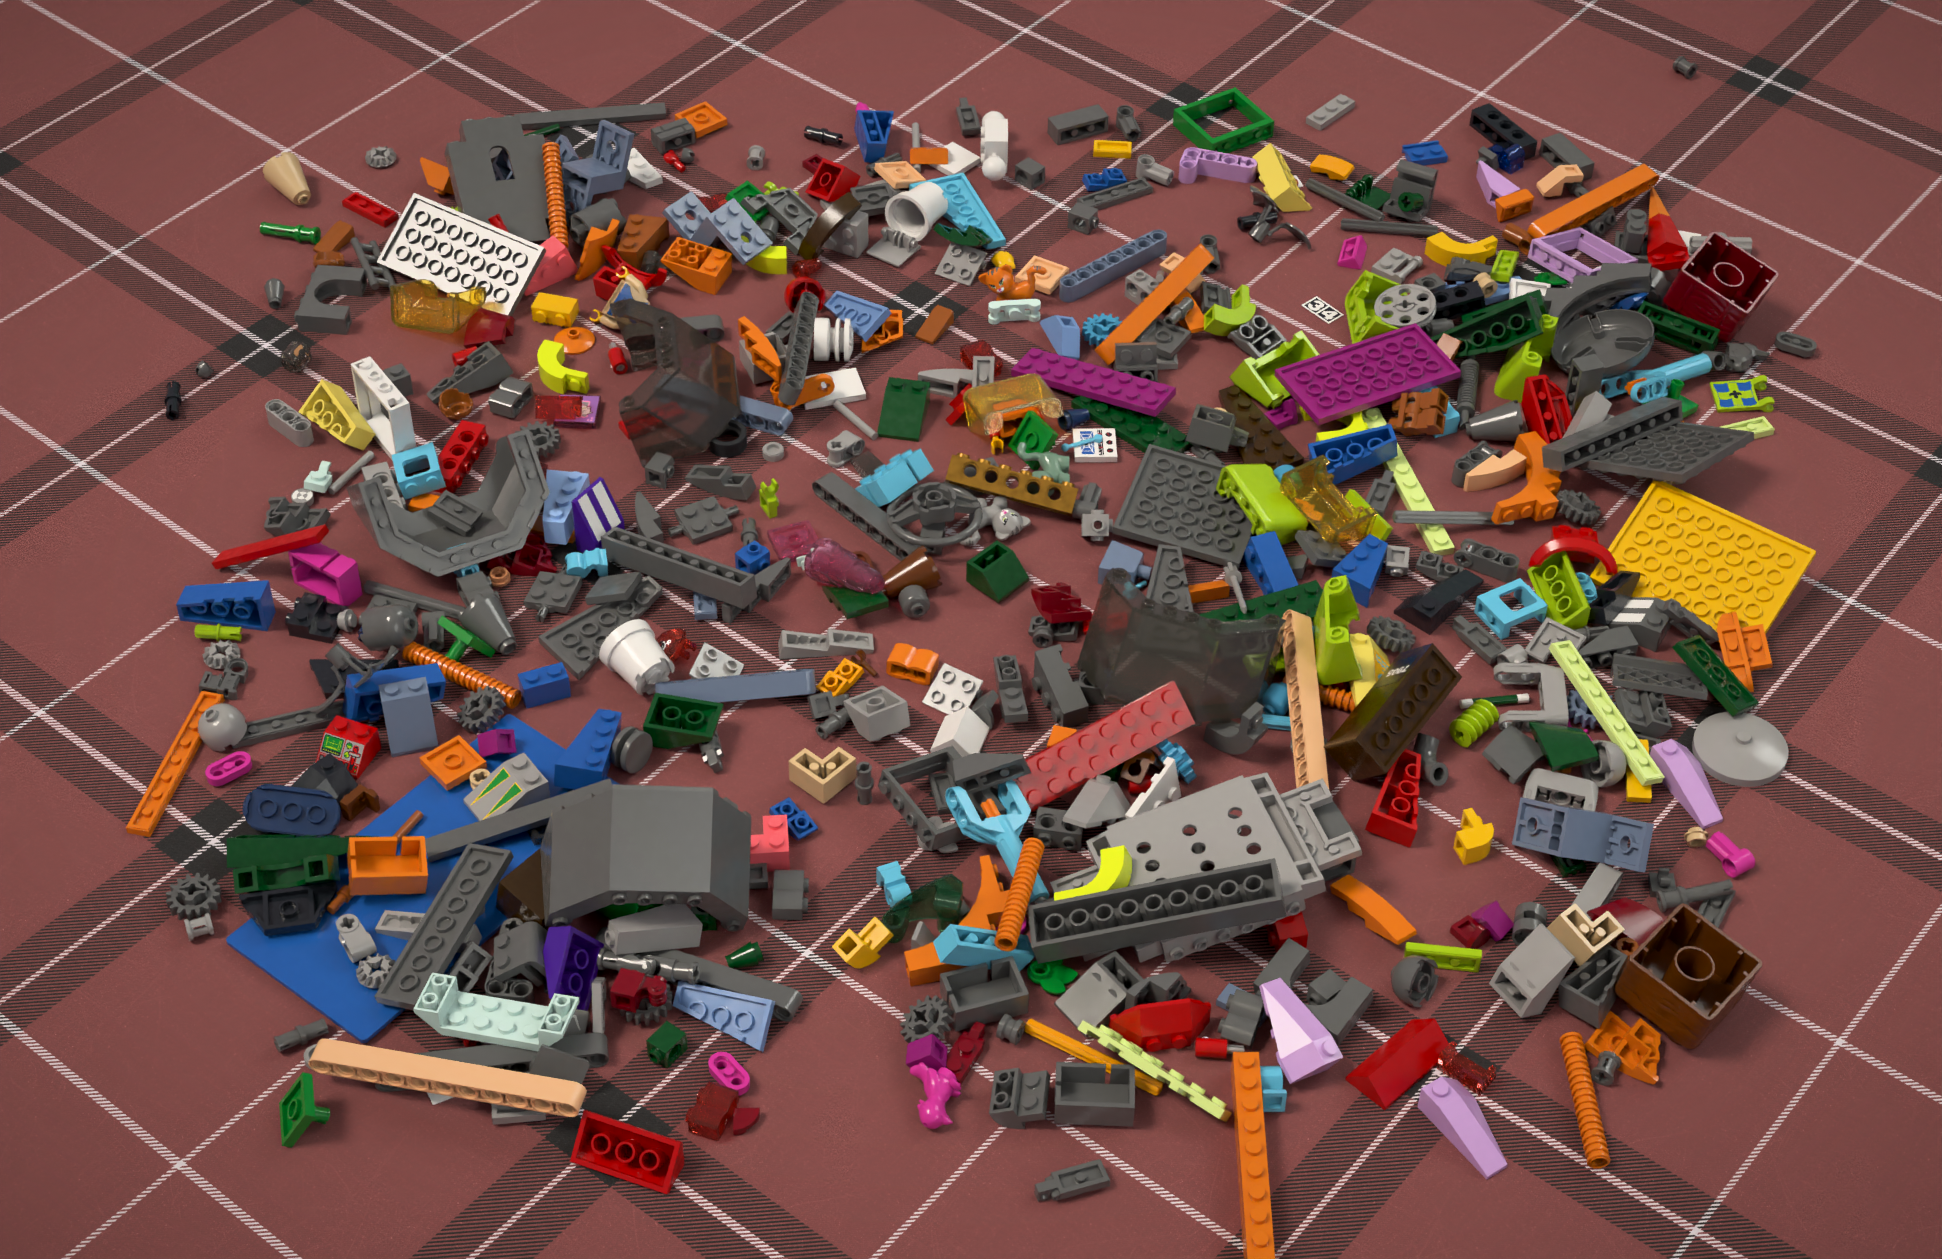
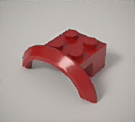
[593,245,667,301]
[1529,525,1618,576]

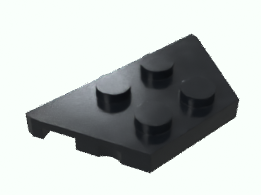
[309,659,399,699]
[239,881,338,936]

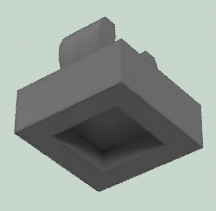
[1476,146,1499,170]
[1647,868,1676,898]

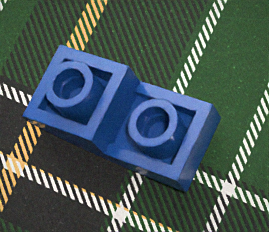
[1082,168,1127,191]
[1609,292,1649,310]
[769,797,818,841]

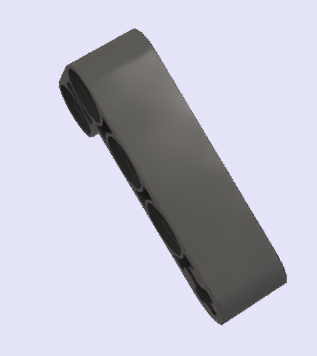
[485,918,535,1004]

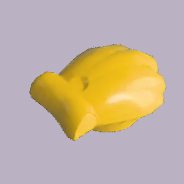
[991,251,1015,269]

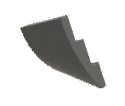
[264,497,331,537]
[1482,725,1546,784]
[1125,972,1191,1010]

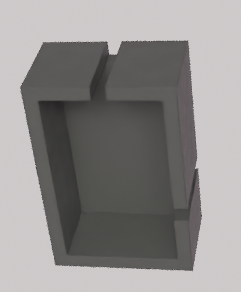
[940,956,1029,1032]
[1054,1062,1135,1127]

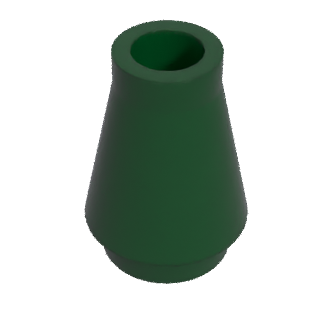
[725,941,764,969]

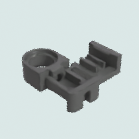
[199,658,248,700]

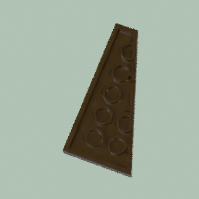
[1218,385,1304,471]

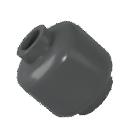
[898,585,930,618]

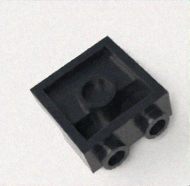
[285,592,349,644]

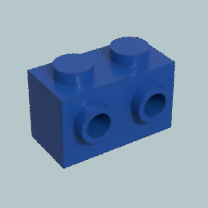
[517,662,571,709]

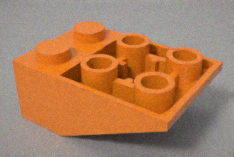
[661,237,732,295]

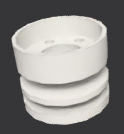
[814,318,854,362]

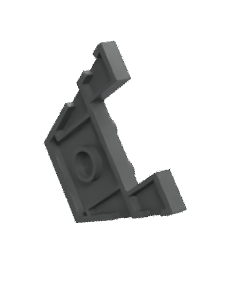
[740,188,818,255]

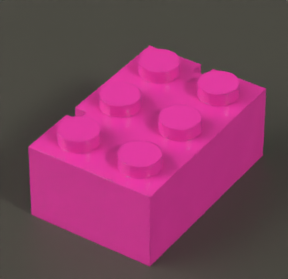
[288,542,363,606]

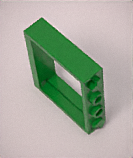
[1173,87,1274,153]

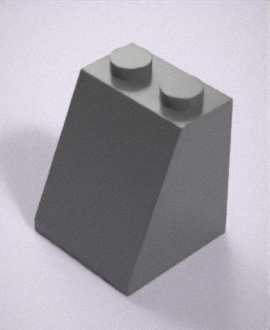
[1313,801,1359,881]

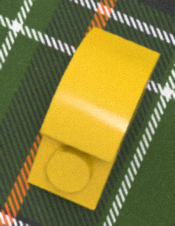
[1453,808,1494,865]
[832,917,894,968]

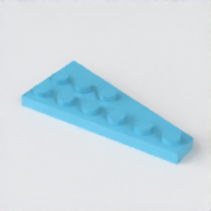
[909,173,1006,250]

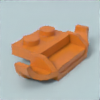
[1716,611,1772,692]

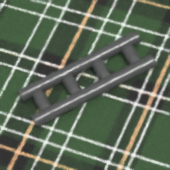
[350,237,398,293]

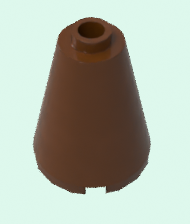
[877,546,942,599]

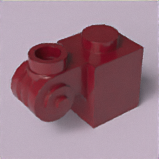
[610,968,668,1013]

